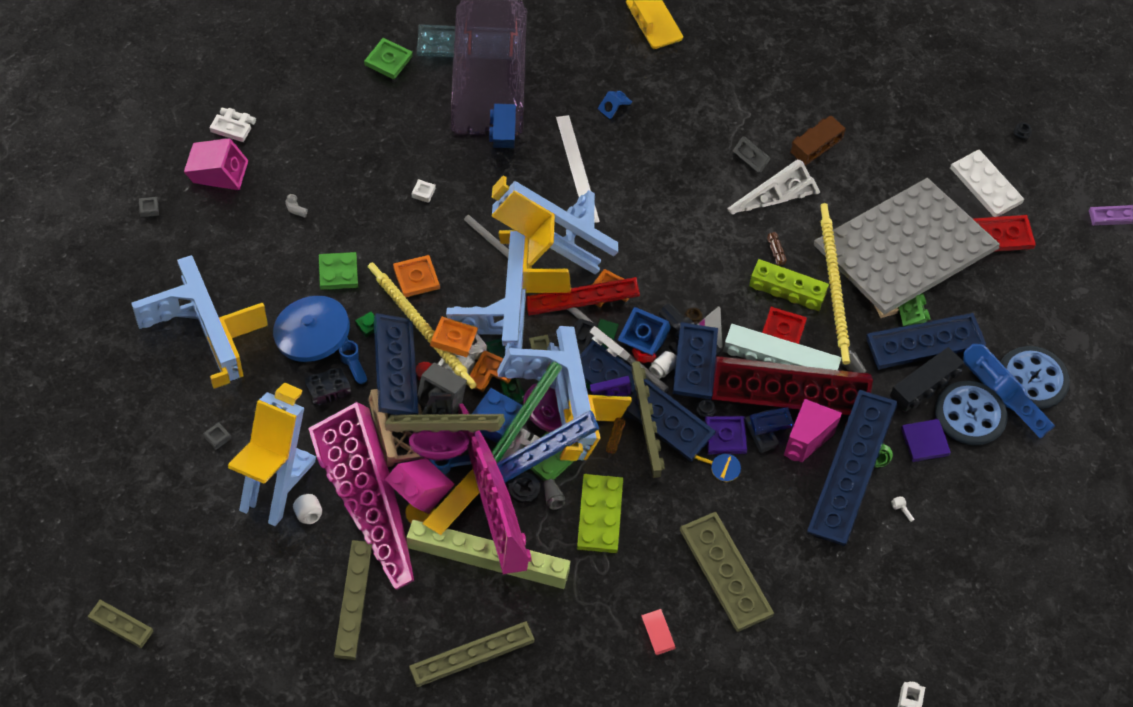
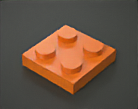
[393,255,440,297]
[430,317,478,357]

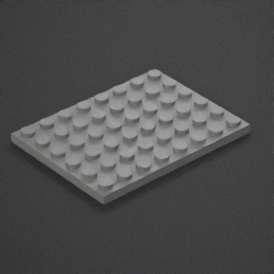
[814,178,1000,315]

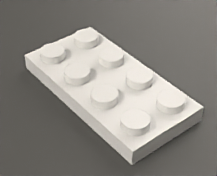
[950,150,1024,217]

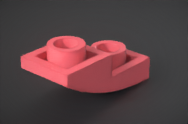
[642,609,676,655]

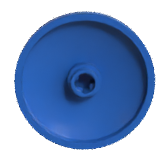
[273,296,350,362]

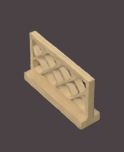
[369,389,425,467]

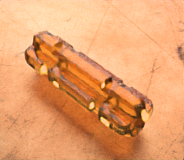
[606,417,626,454]

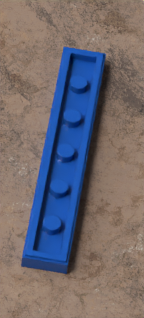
[497,410,599,482]

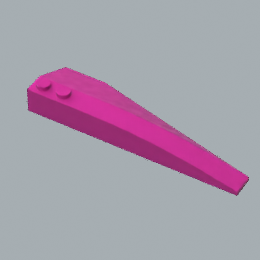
[309,402,414,589]
[458,403,531,574]

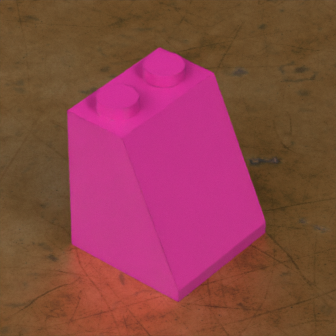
[184,138,248,190]
[784,399,842,462]
[385,458,455,514]

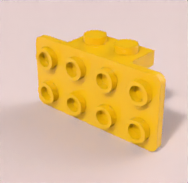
[626,0,683,49]

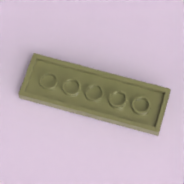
[680,512,774,632]

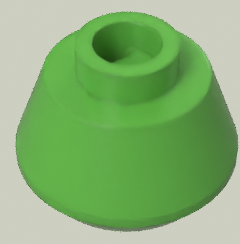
[875,444,893,468]

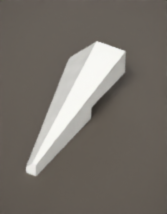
[727,159,820,215]

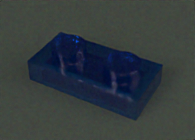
[750,407,794,435]

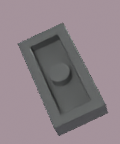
[733,137,771,173]

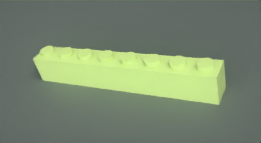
[407,520,570,589]

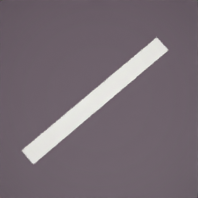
[556,115,600,223]

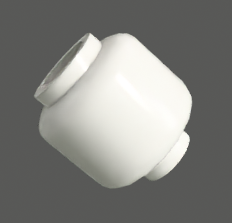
[293,494,322,524]

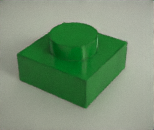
[355,312,375,338]

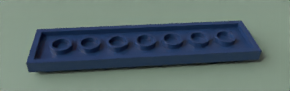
[580,340,716,462]
[807,390,897,546]

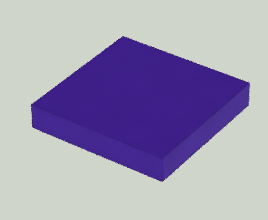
[590,376,632,397]
[705,416,747,454]
[901,419,951,462]

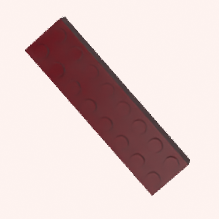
[712,356,873,415]

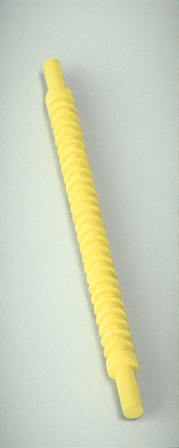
[820,203,850,365]
[368,262,477,389]

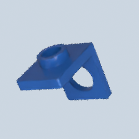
[598,91,632,119]

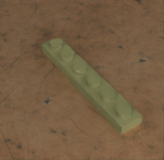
[632,361,665,478]
[385,414,505,432]
[334,540,372,660]
[409,621,535,687]

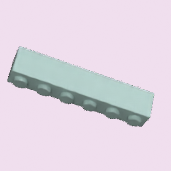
[723,324,842,370]

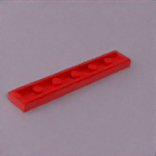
[526,277,640,316]

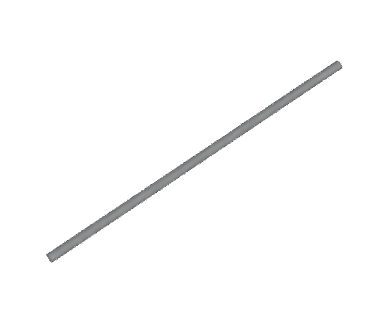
[464,215,669,393]

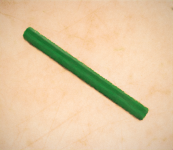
[491,361,562,463]

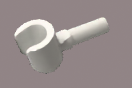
[891,497,915,522]

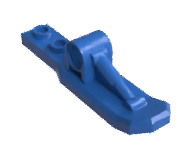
[964,344,1055,439]

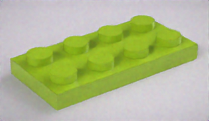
[577,474,623,553]

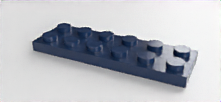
[374,313,419,415]
[866,313,986,369]

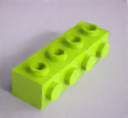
[749,259,829,311]

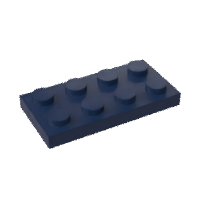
[673,322,718,399]

